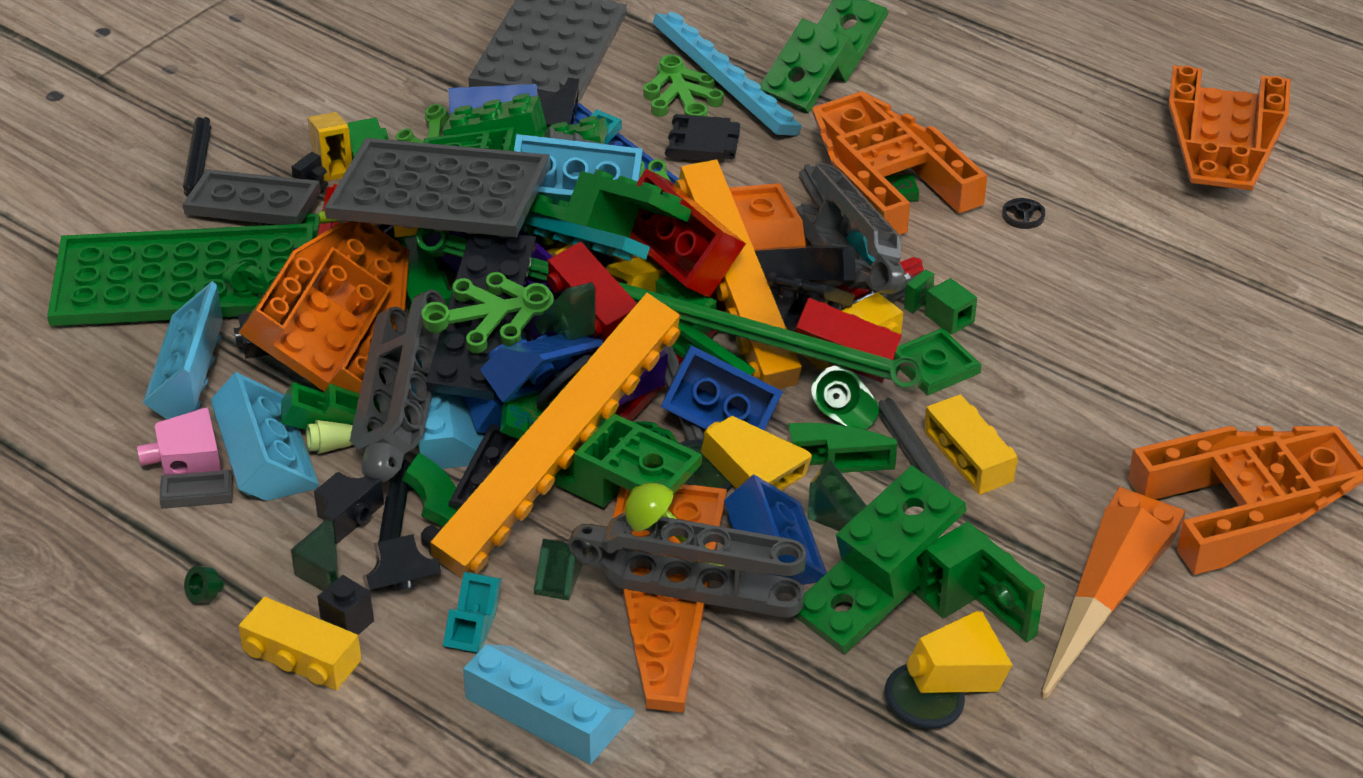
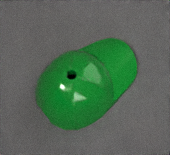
[811,365,879,430]

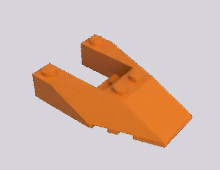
[812,91,987,235]
[1128,426,1363,575]

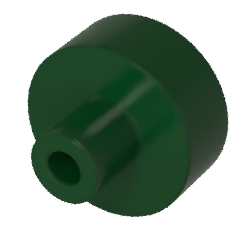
[184,566,224,603]

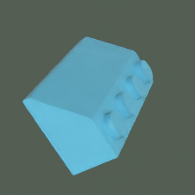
[514,134,643,205]
[143,281,223,419]
[411,358,485,469]
[211,372,319,501]
[463,644,635,765]

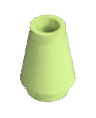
[306,420,354,454]

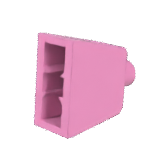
[137,407,221,475]

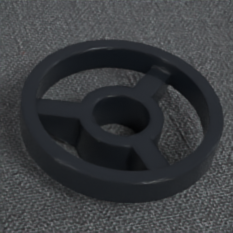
[1002,198,1046,229]

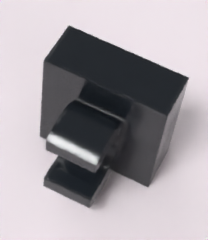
[291,152,328,190]

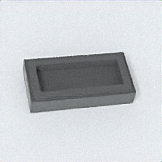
[159,470,233,509]

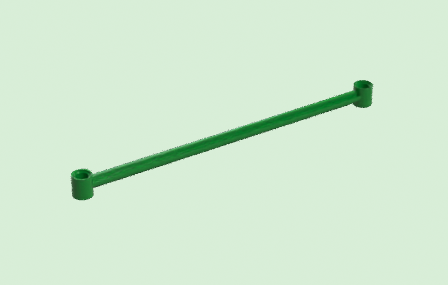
[416,228,923,392]

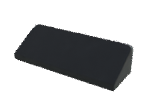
[448,424,519,511]

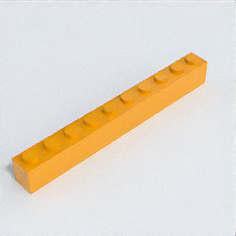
[431,293,681,578]

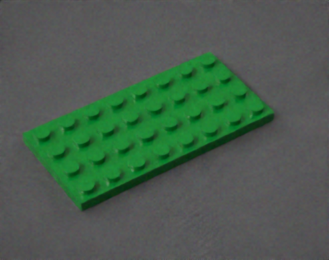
[47,223,314,326]

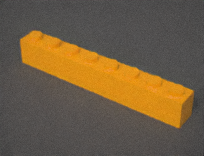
[675,159,802,389]

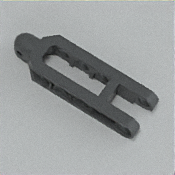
[796,162,905,294]
[349,290,446,483]
[568,512,806,617]

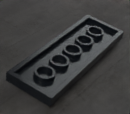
[426,234,536,400]

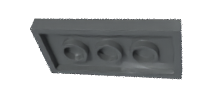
[182,169,321,225]

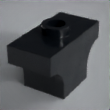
[314,472,384,545]
[363,534,441,591]

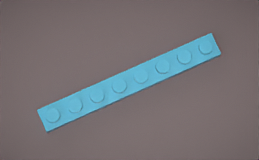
[652,12,802,136]

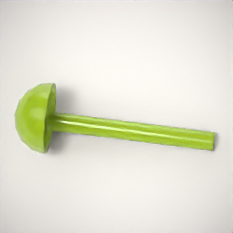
[625,483,724,566]

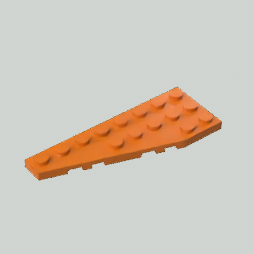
[613,484,727,713]

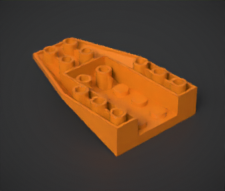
[238,221,410,394]

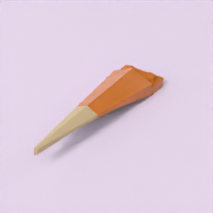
[1041,487,1186,699]

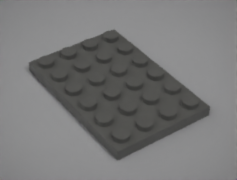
[468,0,627,102]
[324,138,551,238]

